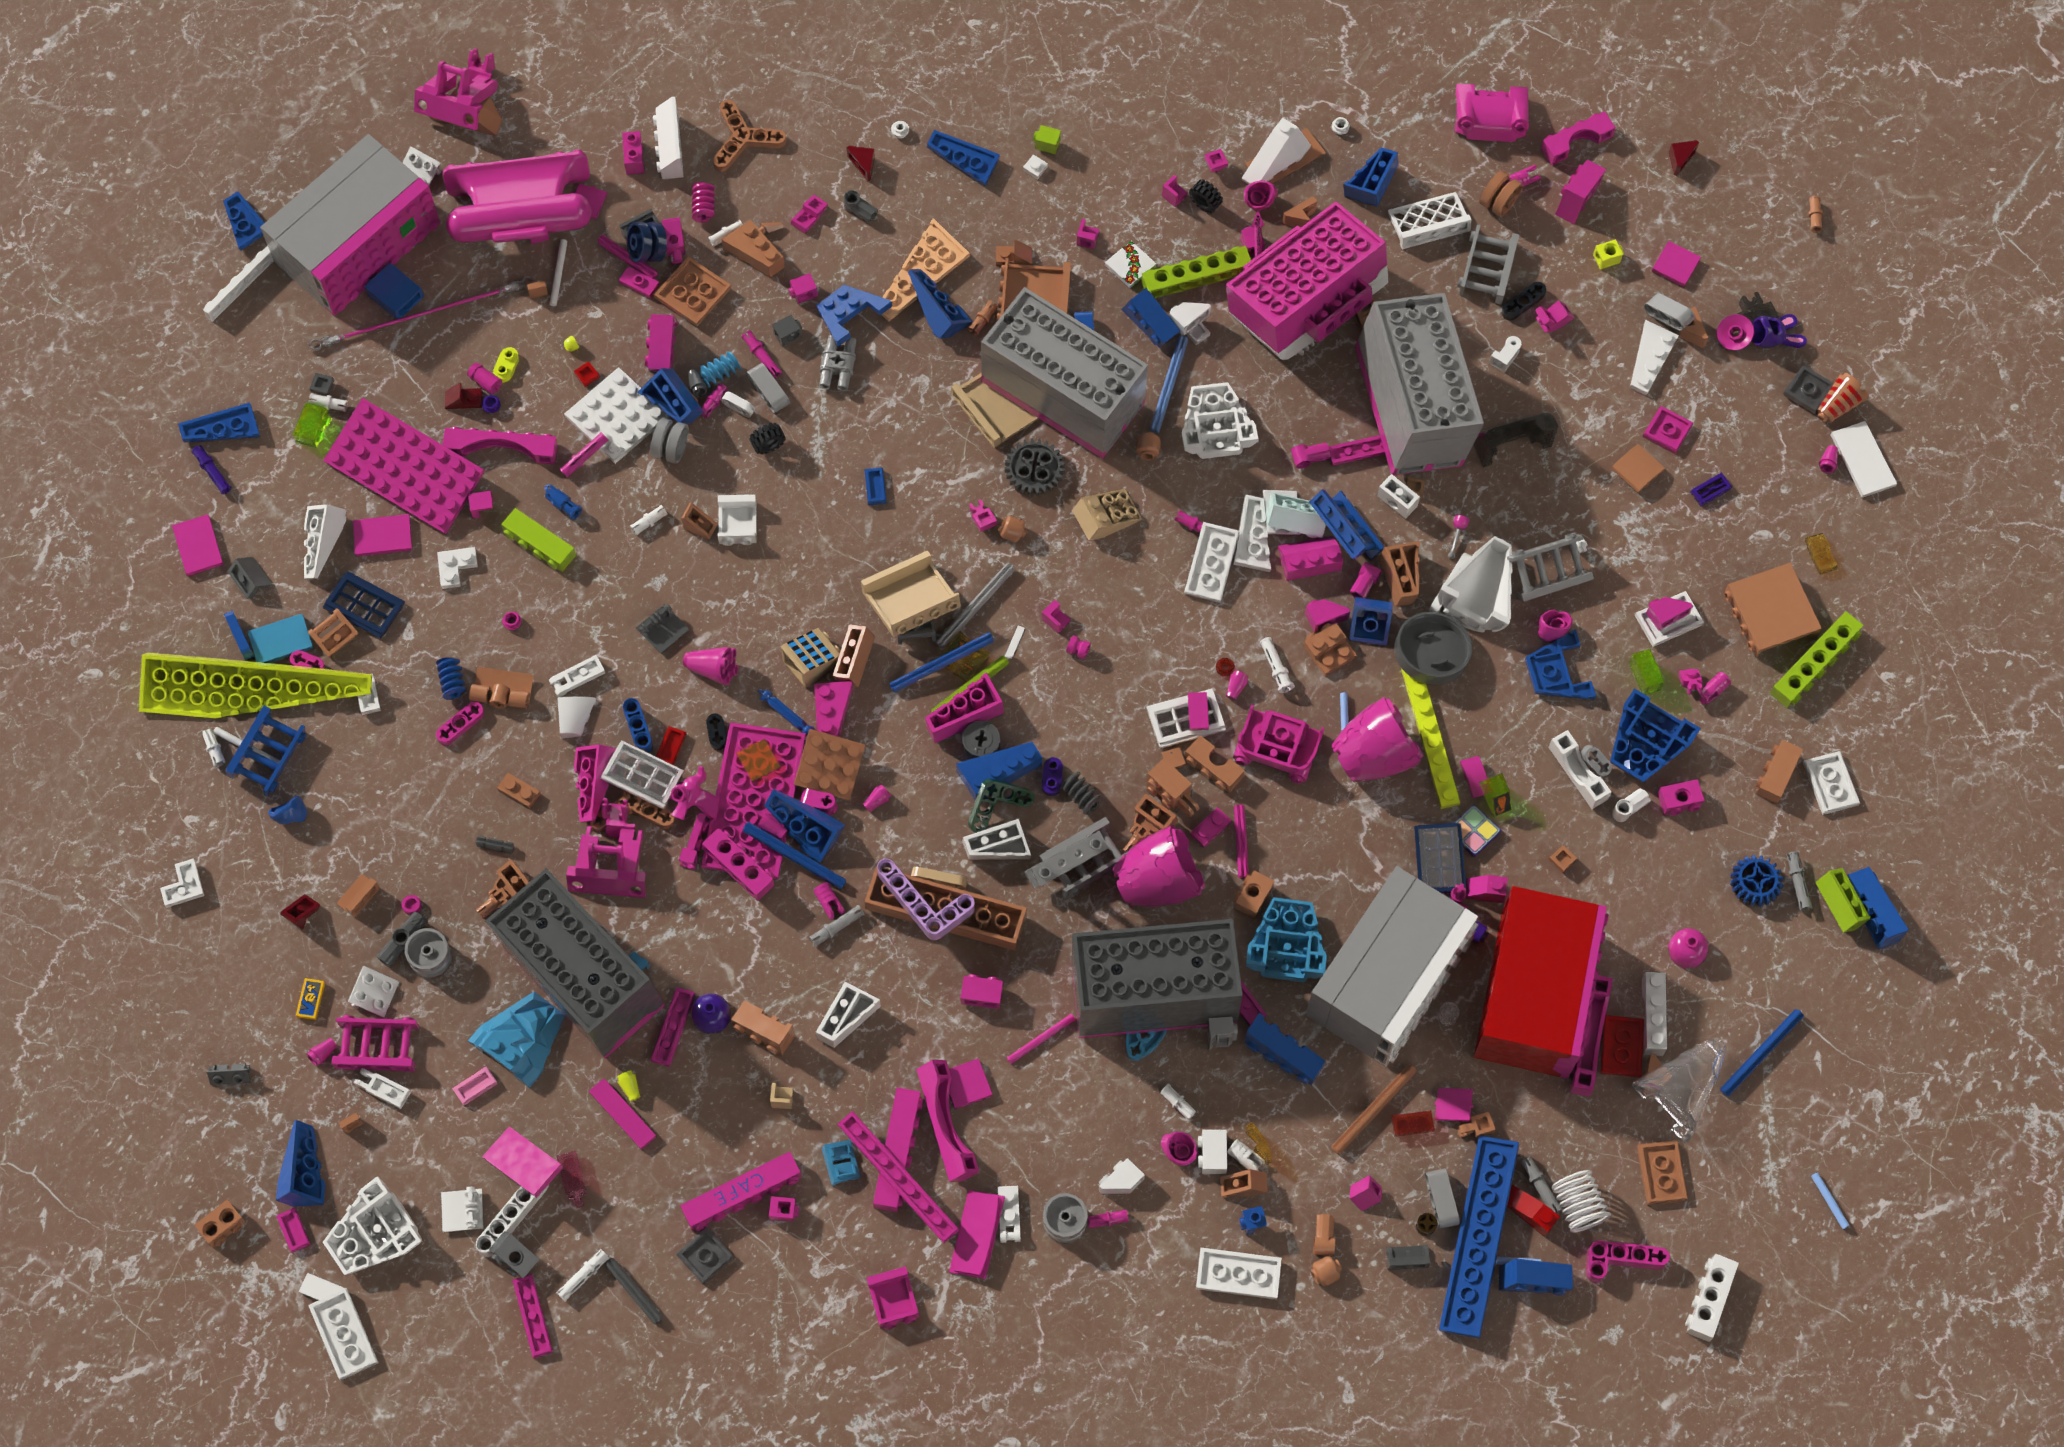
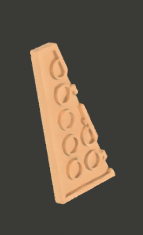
[882,218,970,322]

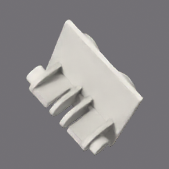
[402,146,442,185]
[348,966,399,1018]
[441,1186,483,1232]

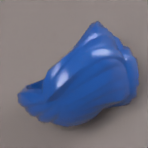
[268,796,308,824]

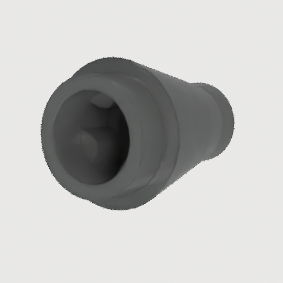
[687,370,707,398]

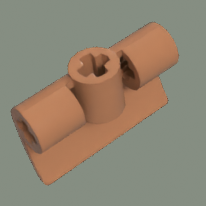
[469,667,533,709]

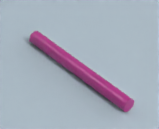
[1006,1014,1076,1064]

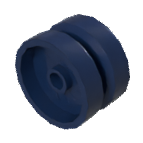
[626,222,667,262]

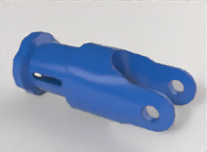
[544,484,583,520]

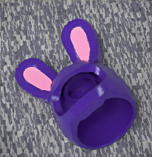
[1752,314,1807,348]

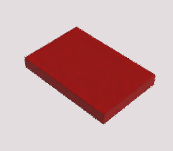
[1601,1015,1644,1078]

